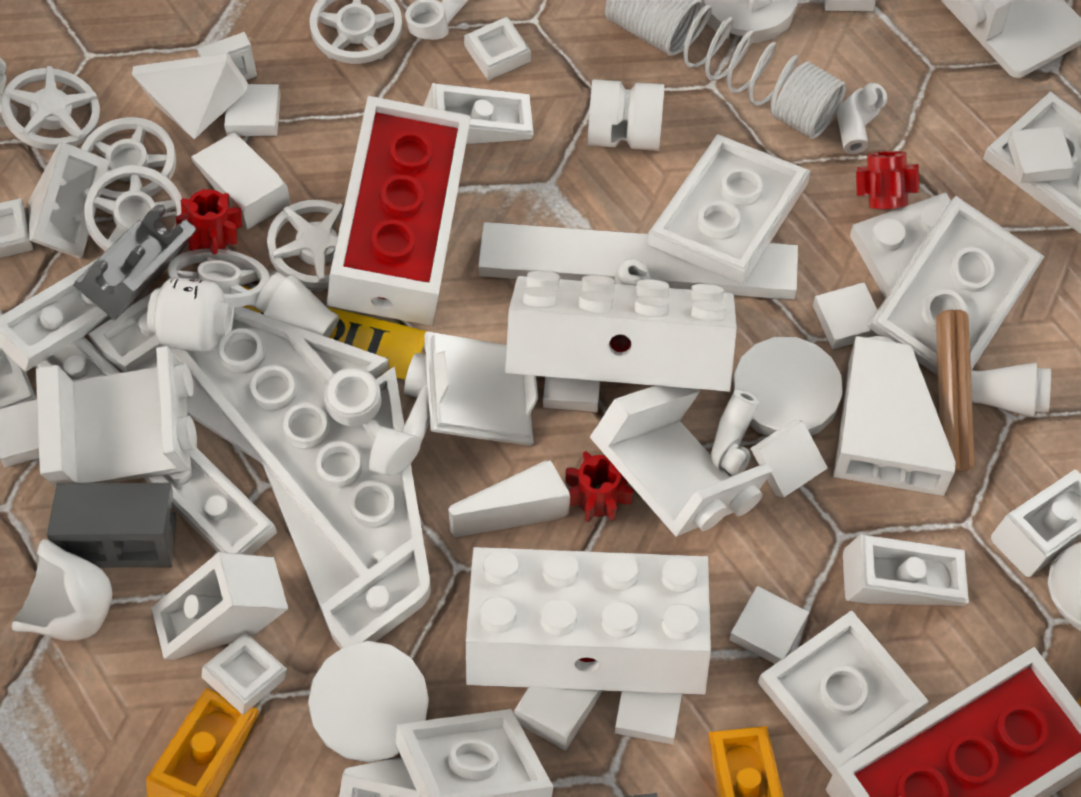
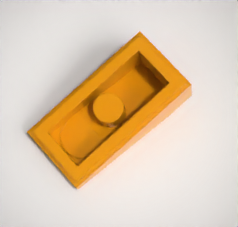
[146,688,259,797]
[708,726,784,797]

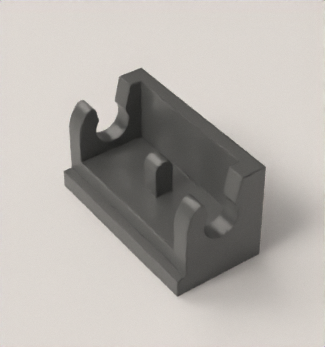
[73,205,197,320]
[47,483,177,568]

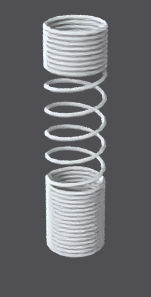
[605,0,846,139]

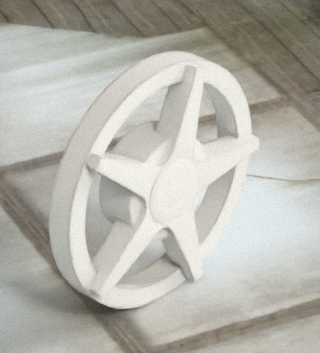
[310,0,402,64]
[2,66,100,150]
[81,117,177,201]
[84,165,182,252]
[267,200,344,288]
[167,249,269,307]

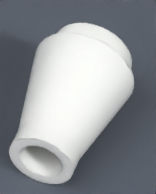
[255,272,339,338]
[971,362,1051,417]

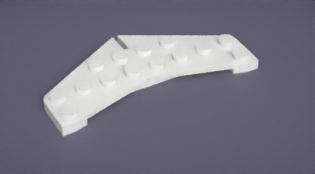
[89,287,431,649]

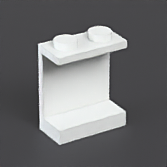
[36,346,197,488]
[590,386,773,537]

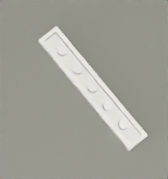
[478,222,798,300]
[34,336,277,555]

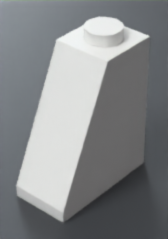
[833,336,956,496]

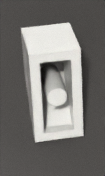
[151,552,288,660]

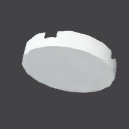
[733,337,843,436]
[308,641,429,762]

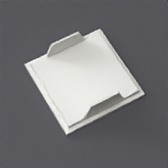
[424,331,538,446]

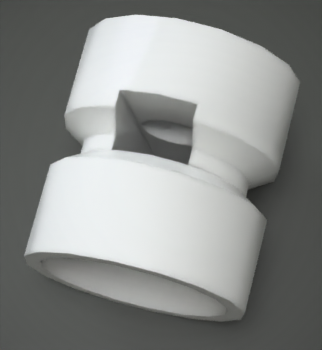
[588,79,664,151]

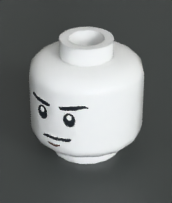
[147,277,234,352]

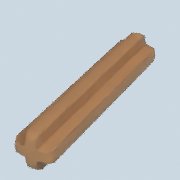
[936,309,975,472]

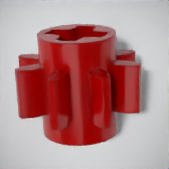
[856,151,920,209]
[175,189,242,255]
[565,451,633,522]

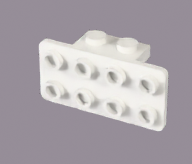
[941,0,1081,78]

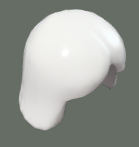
[12,539,113,641]

